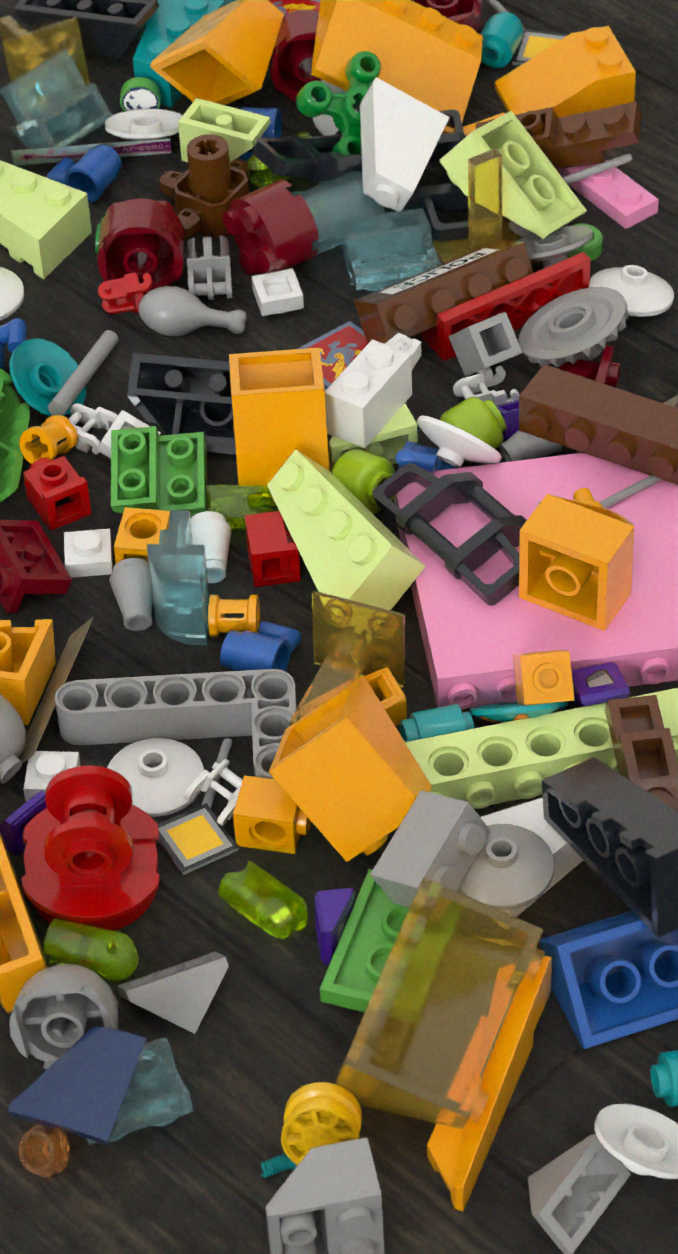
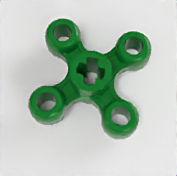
[296,51,381,155]

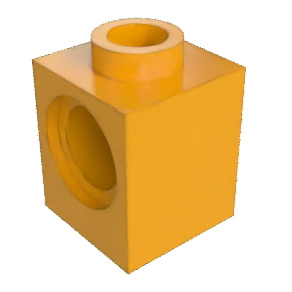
[114,507,174,583]
[512,649,574,706]
[233,775,311,854]

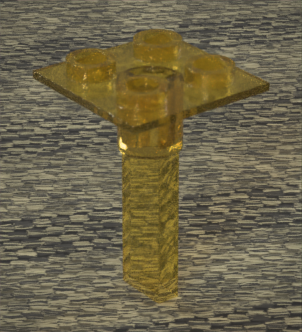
[0,15,91,116]
[427,148,542,267]
[289,591,405,726]

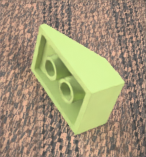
[439,111,587,239]

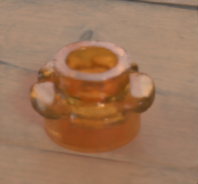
[18,1124,70,1177]

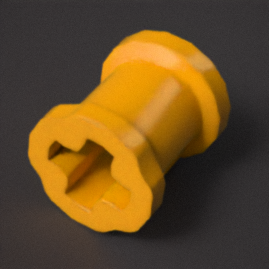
[19,415,78,464]
[208,595,260,637]

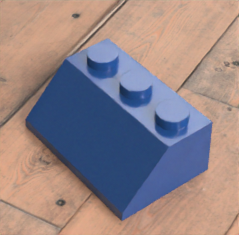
[539,911,678,1049]

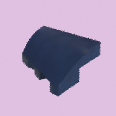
[7,1026,146,1146]

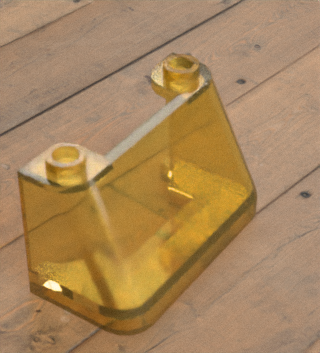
[334,877,545,1129]

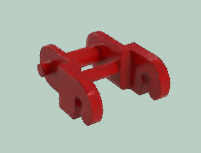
[98,272,153,314]

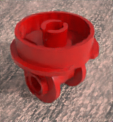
[21,766,160,934]

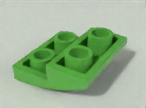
[111,426,207,519]

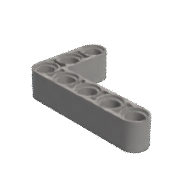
[54,669,297,779]

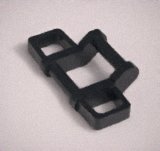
[392,109,481,242]
[253,130,362,183]
[372,463,527,606]

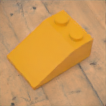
[495,26,636,118]

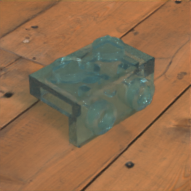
[85,1038,194,1145]

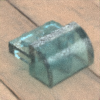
[0,50,112,149]
[291,170,388,255]
[340,208,440,291]
[147,510,209,645]

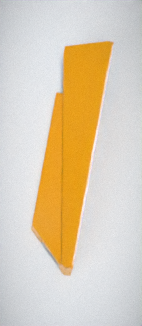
[427,956,552,1211]

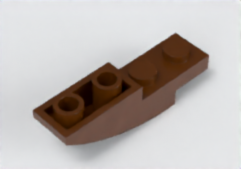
[475,101,642,168]
[605,695,678,811]

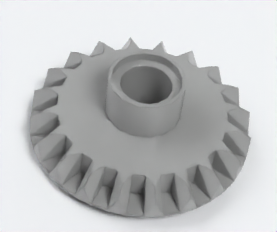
[519,287,630,367]

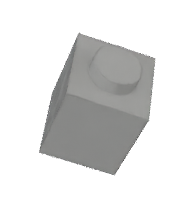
[448,312,523,377]

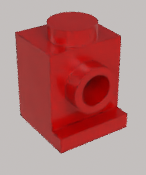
[23,456,91,531]
[244,511,301,587]

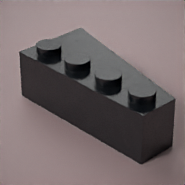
[541,757,678,938]

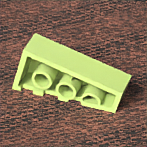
[0,160,92,279]
[267,449,426,640]

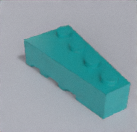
[133,0,236,107]

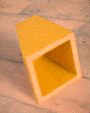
[150,0,284,105]
[229,348,329,495]
[269,675,432,862]

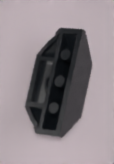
[13,0,159,58]
[127,353,236,456]

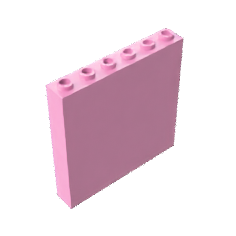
[393,453,678,709]

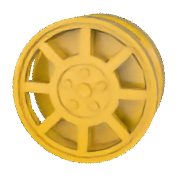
[281,1082,362,1165]

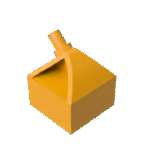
[519,488,635,631]

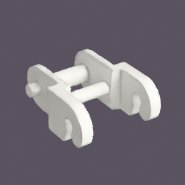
[453,366,520,406]
[65,403,118,455]
[183,759,243,826]

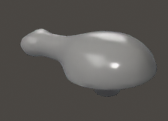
[139,286,246,337]

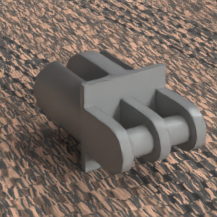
[187,236,232,300]

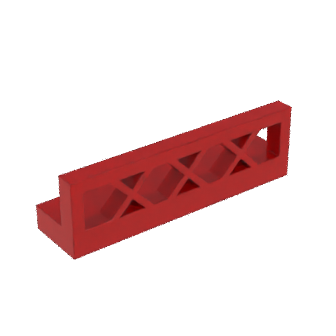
[421,252,590,361]

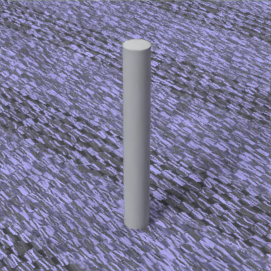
[48,330,119,416]

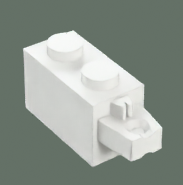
[325,333,421,448]

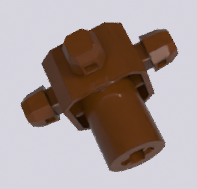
[159,134,251,239]

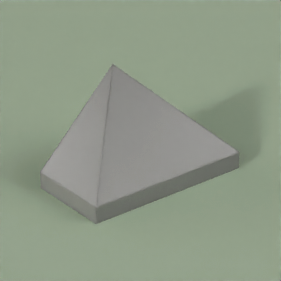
[117,952,229,1034]
[528,1134,631,1254]

